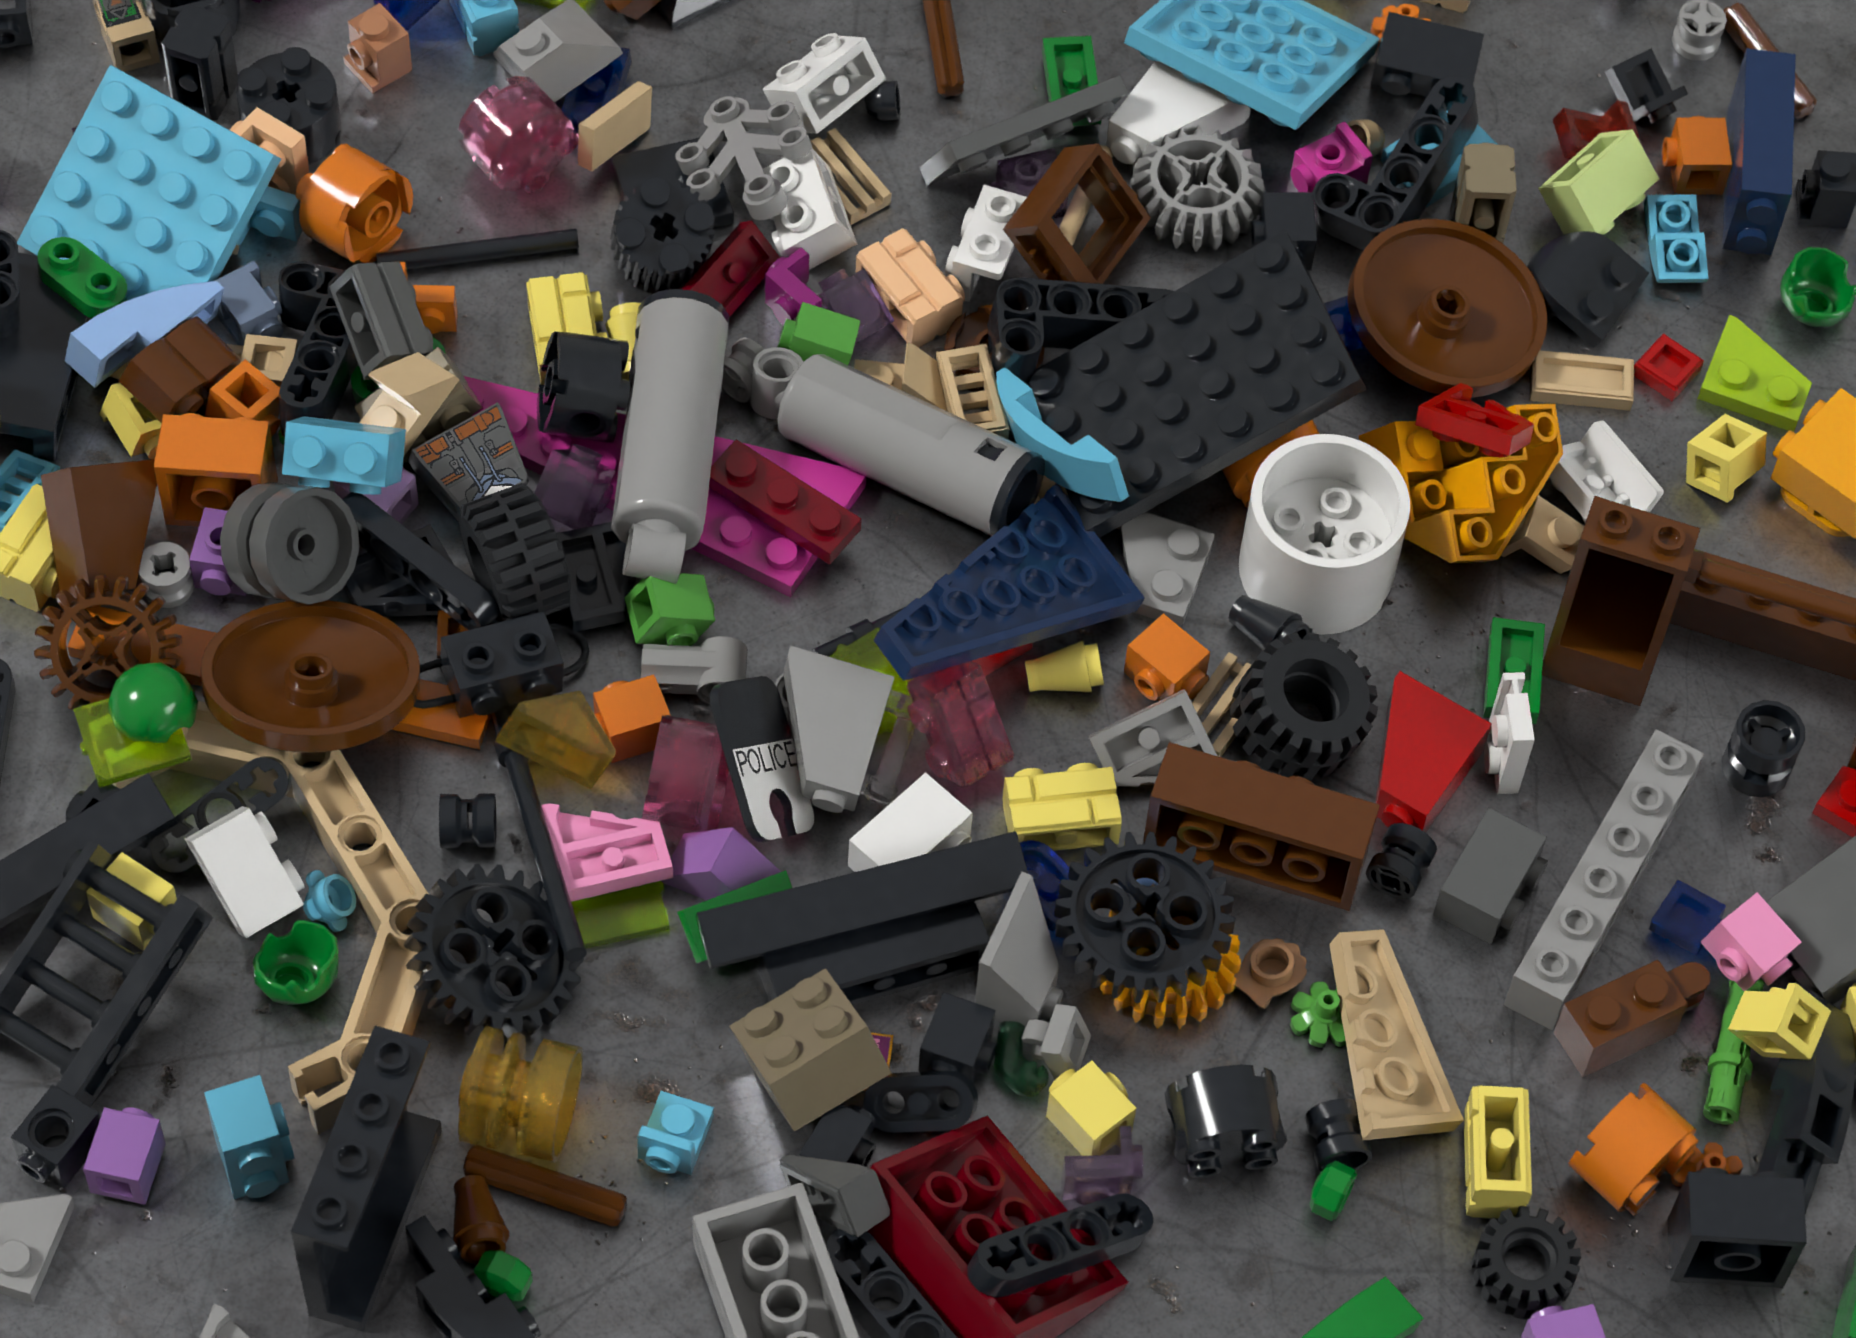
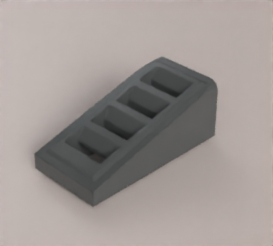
[780,1154,890,1237]

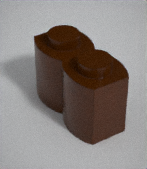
[119,316,242,423]

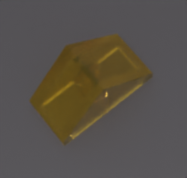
[495,690,616,789]

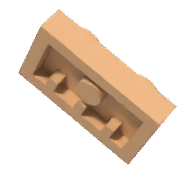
[230,107,310,195]

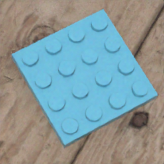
[1124,0,1380,130]
[17,65,281,301]

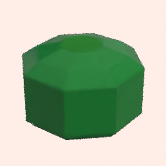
[1310,1160,1357,1221]
[474,1250,533,1301]

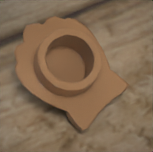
[1234,938,1307,1009]

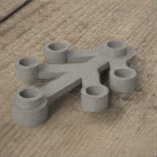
[675,96,812,220]

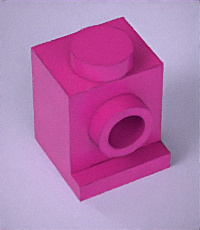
[1291,121,1373,192]

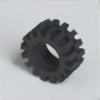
[1472,1206,1581,1319]

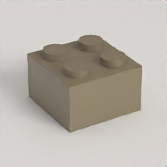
[729,968,891,1132]

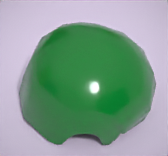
[1780,247,1856,327]
[108,662,198,743]
[252,920,339,1005]

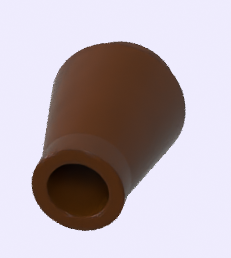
[453,1175,510,1264]

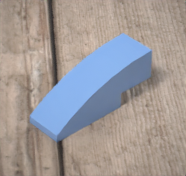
[65,281,224,388]

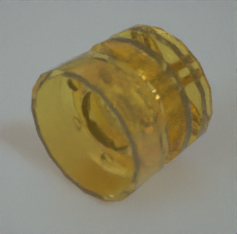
[458,1026,583,1163]

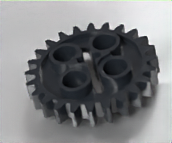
[1054,832,1236,1003]
[404,864,584,1041]

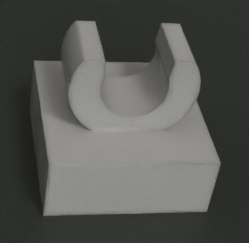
[1022,1004,1091,1080]

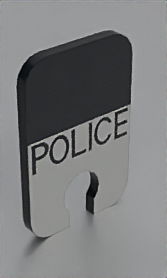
[710,676,814,843]

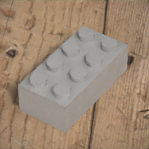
[692,1182,859,1338]

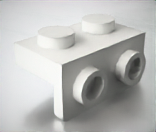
[945,185,1027,302]
[1549,420,1664,523]

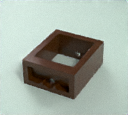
[1003,143,1151,284]

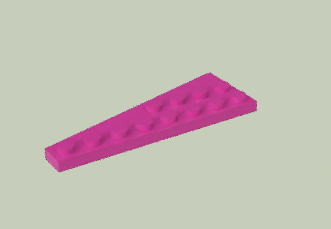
[464,376,867,598]

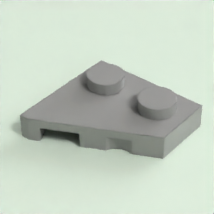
[1118,512,1216,628]
[1088,689,1217,786]
[0,1194,75,1303]

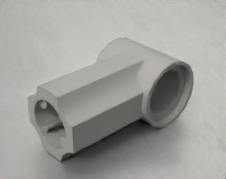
[641,636,748,704]

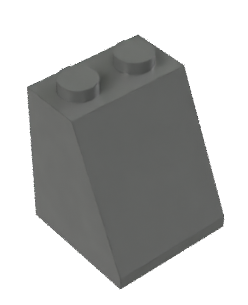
[1766,836,1856,1004]

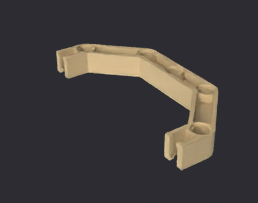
[88,701,428,1135]

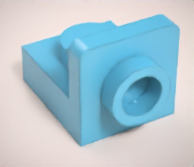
[237,186,303,247]
[637,1091,714,1175]

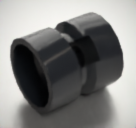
[1722,700,1805,797]

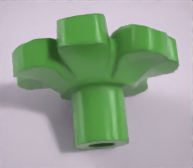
[1290,981,1346,1048]

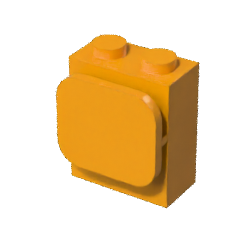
[1770,388,1856,539]

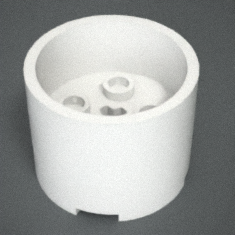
[1239,434,1410,635]

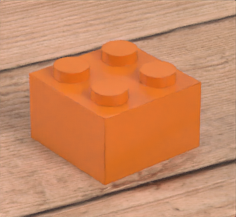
[154,413,278,527]

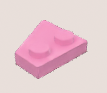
[541,803,673,902]

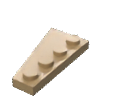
[1329,929,1464,1140]

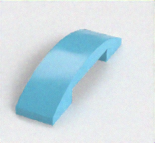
[996,368,1129,502]

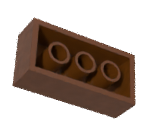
[1143,742,1380,911]

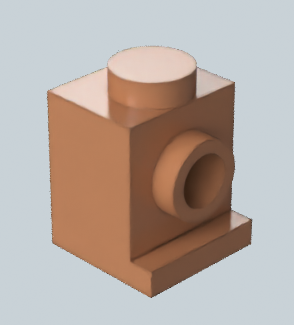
[343,3,412,94]

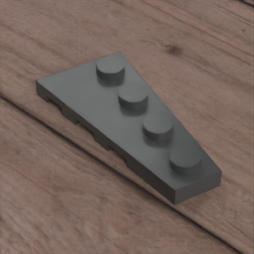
[919,75,1128,186]

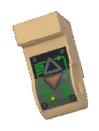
[92,0,160,72]

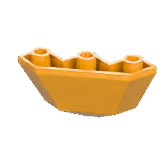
[1359,404,1563,563]

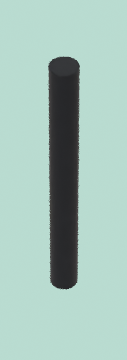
[376,228,579,270]

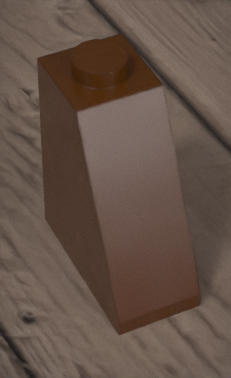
[41,459,157,608]

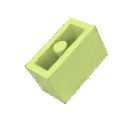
[1538,129,1659,235]

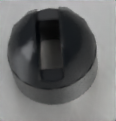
[864,81,901,121]

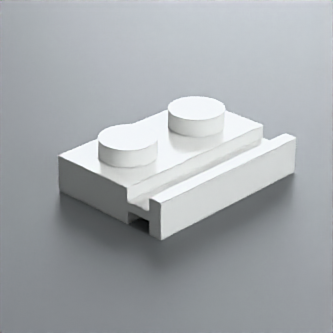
[1484,672,1535,794]

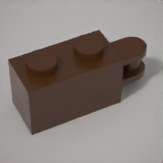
[1554,959,1710,1078]

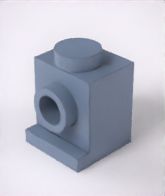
[215,261,284,345]

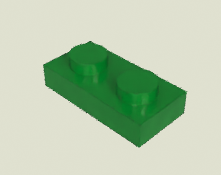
[1042,36,1102,126]
[1483,617,1545,724]

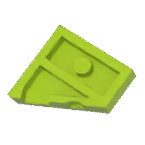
[1697,315,1812,432]

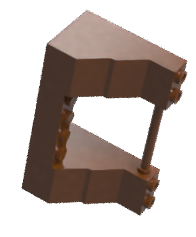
[1542,496,1856,769]

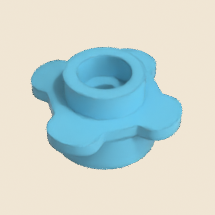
[303,870,356,932]

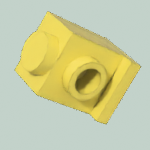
[99,382,161,459]
[1686,414,1767,503]
[1728,983,1831,1060]

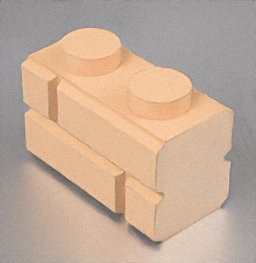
[855,228,965,348]

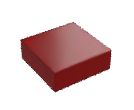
[1634,333,1704,402]

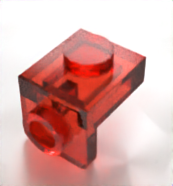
[1552,100,1639,160]

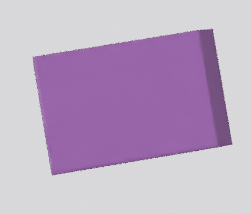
[661,827,781,900]

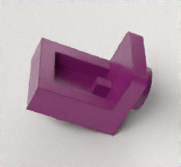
[765,248,822,325]

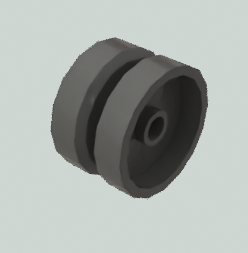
[220,482,359,604]

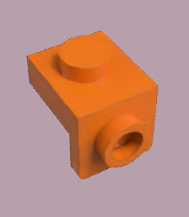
[400,262,458,334]

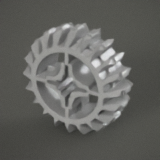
[1130,126,1265,252]

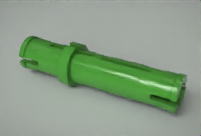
[1703,979,1765,1125]

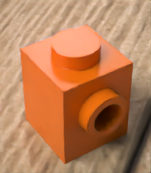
[1662,116,1732,195]
[205,359,280,437]
[1124,613,1210,701]
[587,674,672,763]

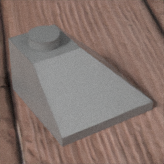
[493,0,623,110]
[975,872,1064,1032]

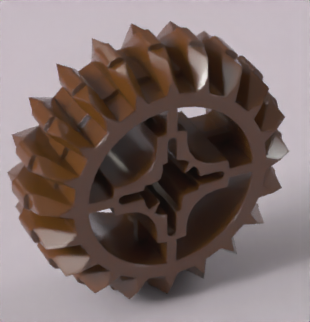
[34,574,182,719]

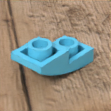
[1643,194,1708,283]

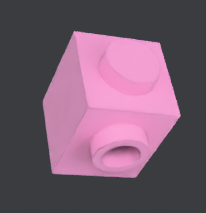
[1701,892,1802,991]

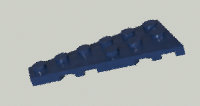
[873,483,1145,681]

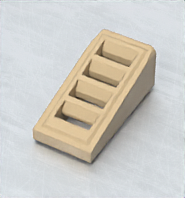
[936,344,1009,439]

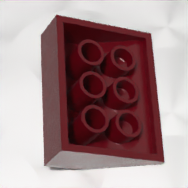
[867,1115,1129,1338]

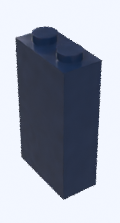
[1722,48,1796,255]

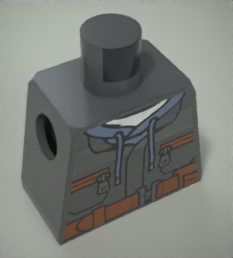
[408,402,529,522]

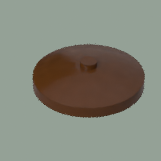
[1348,219,1547,397]
[201,600,420,752]

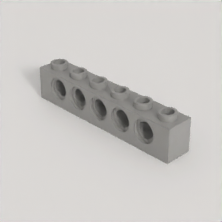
[1504,729,1704,1031]

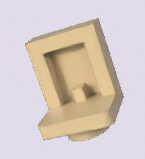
[1501,495,1584,574]

